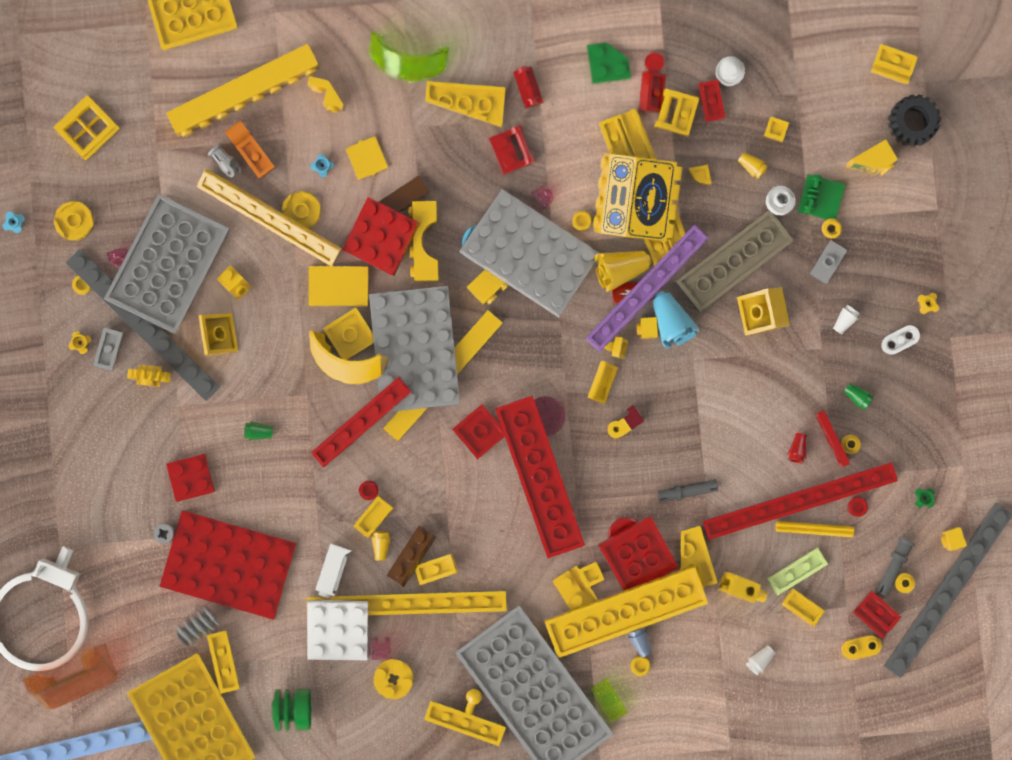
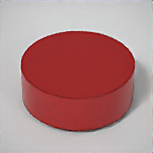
[644,52,664,73]
[847,497,868,517]

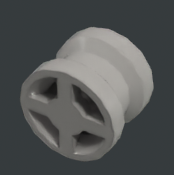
[153,524,175,544]

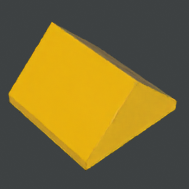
[199,313,238,357]

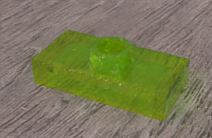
[591,678,628,723]

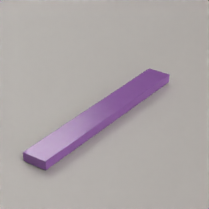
[585,224,709,352]

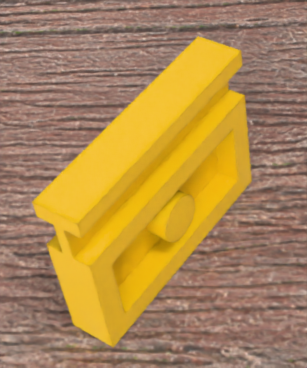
[870,44,918,85]
[552,565,598,610]

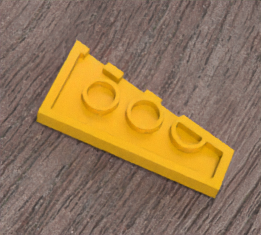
[425,81,505,127]

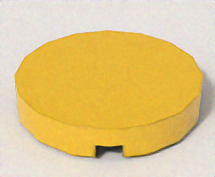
[282,191,321,229]
[54,201,94,241]

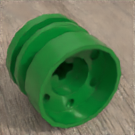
[272,688,312,731]

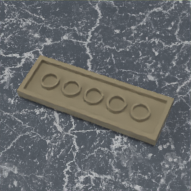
[675,210,794,313]

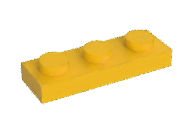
[207,630,241,694]

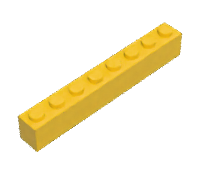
[166,43,320,137]

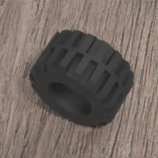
[888,94,941,147]

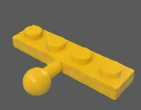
[424,689,506,746]

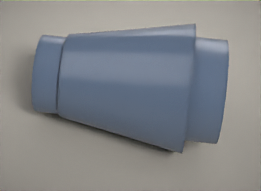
[628,628,652,657]

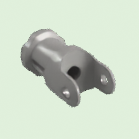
[208,143,242,178]

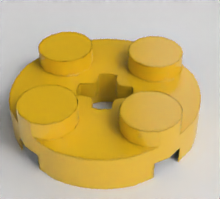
[374,659,414,699]

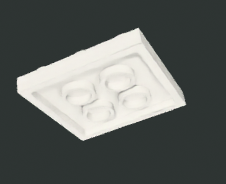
[307,600,368,660]

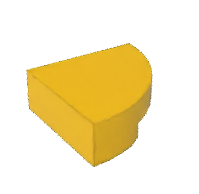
[688,164,712,185]

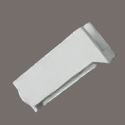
[315,544,352,598]

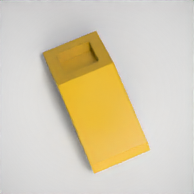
[308,76,344,113]

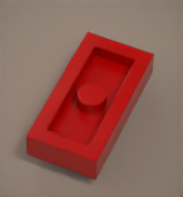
[698,80,726,123]

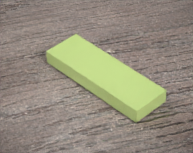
[767,547,828,596]

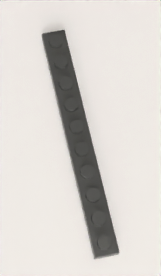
[66,249,220,401]
[884,503,1012,678]

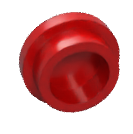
[359,481,379,500]

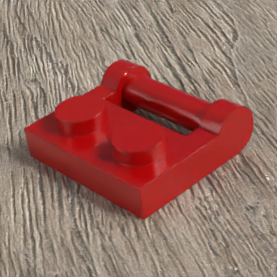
[489,125,536,175]

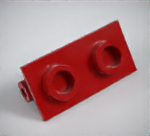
[513,66,544,109]

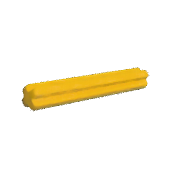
[775,521,854,537]

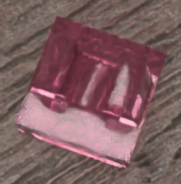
[371,637,392,660]

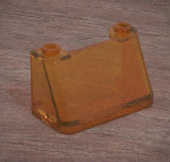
[22,643,117,710]

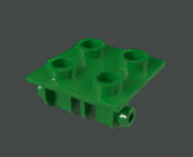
[797,174,846,220]

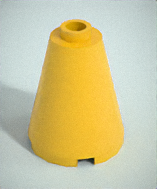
[594,251,651,292]

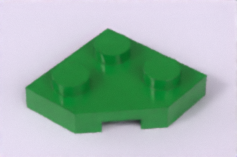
[587,42,631,85]

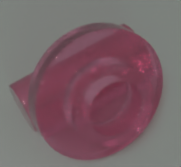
[532,186,554,209]
[107,247,128,266]

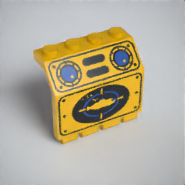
[593,153,683,241]

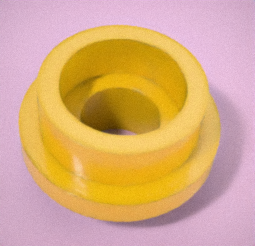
[822,219,842,238]
[841,434,861,454]
[895,573,915,593]

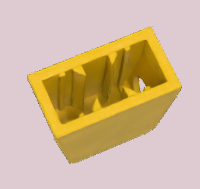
[718,571,768,603]

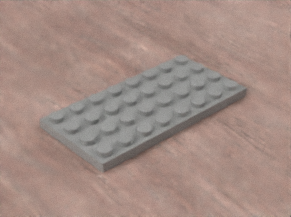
[455,605,614,760]

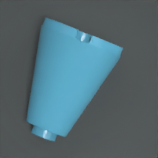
[652,291,700,349]

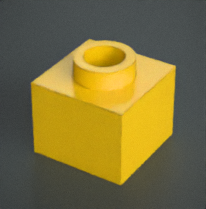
[636,317,658,339]
[941,527,967,551]

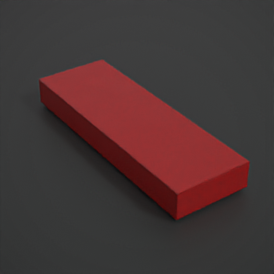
[815,410,850,467]

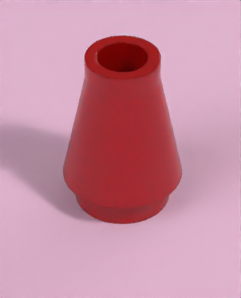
[787,433,807,463]

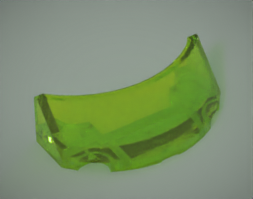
[369,31,449,82]

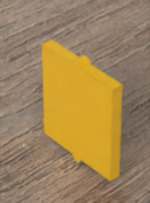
[345,136,388,180]

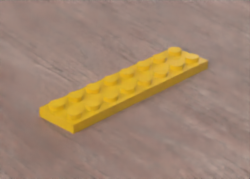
[544,565,708,658]

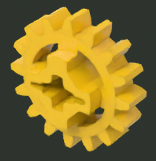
[127,365,171,387]

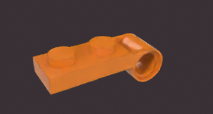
[225,120,275,179]

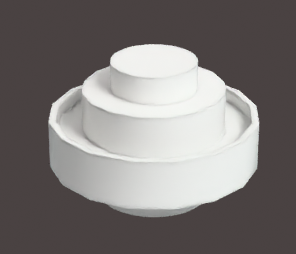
[716,57,745,86]
[766,186,795,216]

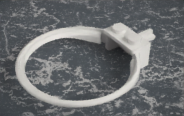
[0,546,88,671]

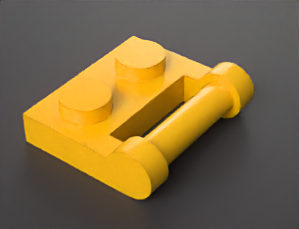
[654,89,699,137]

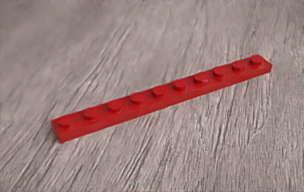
[702,462,898,540]

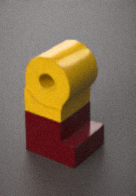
[607,405,644,438]

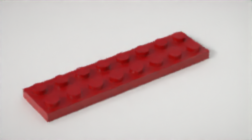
[495,395,585,559]

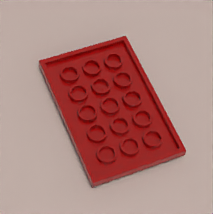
[159,510,297,620]

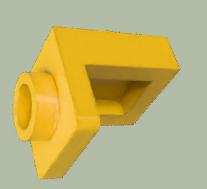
[217,265,252,300]

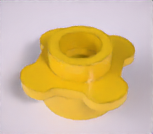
[917,293,939,314]
[69,332,91,354]

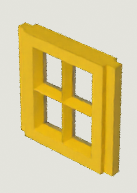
[53,95,120,161]

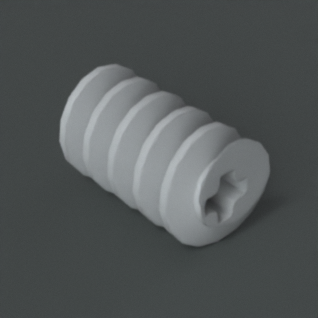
[176,606,221,648]

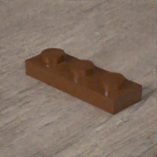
[387,526,436,587]

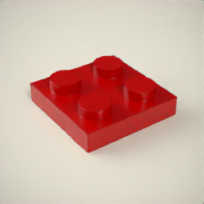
[452,404,505,460]
[166,454,215,502]

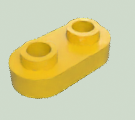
[841,635,882,660]

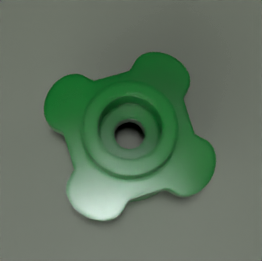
[915,488,935,508]

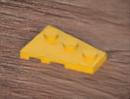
[680,525,718,587]

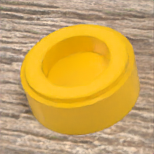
[572,211,592,231]
[72,276,92,295]
[630,656,650,676]

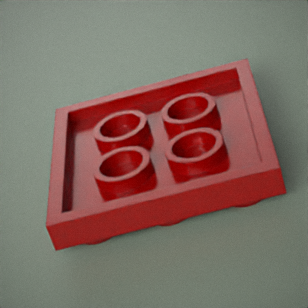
[342,197,420,276]
[598,515,678,591]

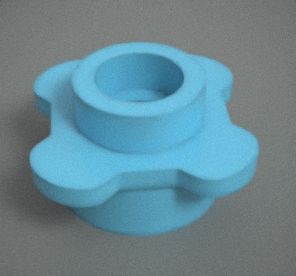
[310,154,334,178]
[2,211,25,233]

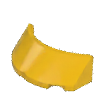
[309,330,389,384]

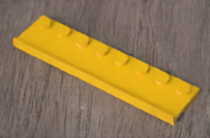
[598,108,686,266]

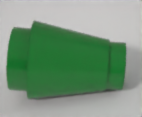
[844,383,874,410]
[244,421,273,441]

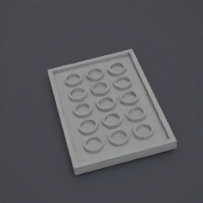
[459,189,599,318]
[104,194,230,334]
[369,286,460,412]

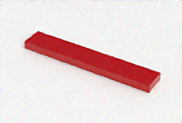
[311,376,413,468]

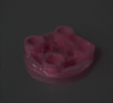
[535,396,565,436]

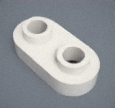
[881,325,920,355]

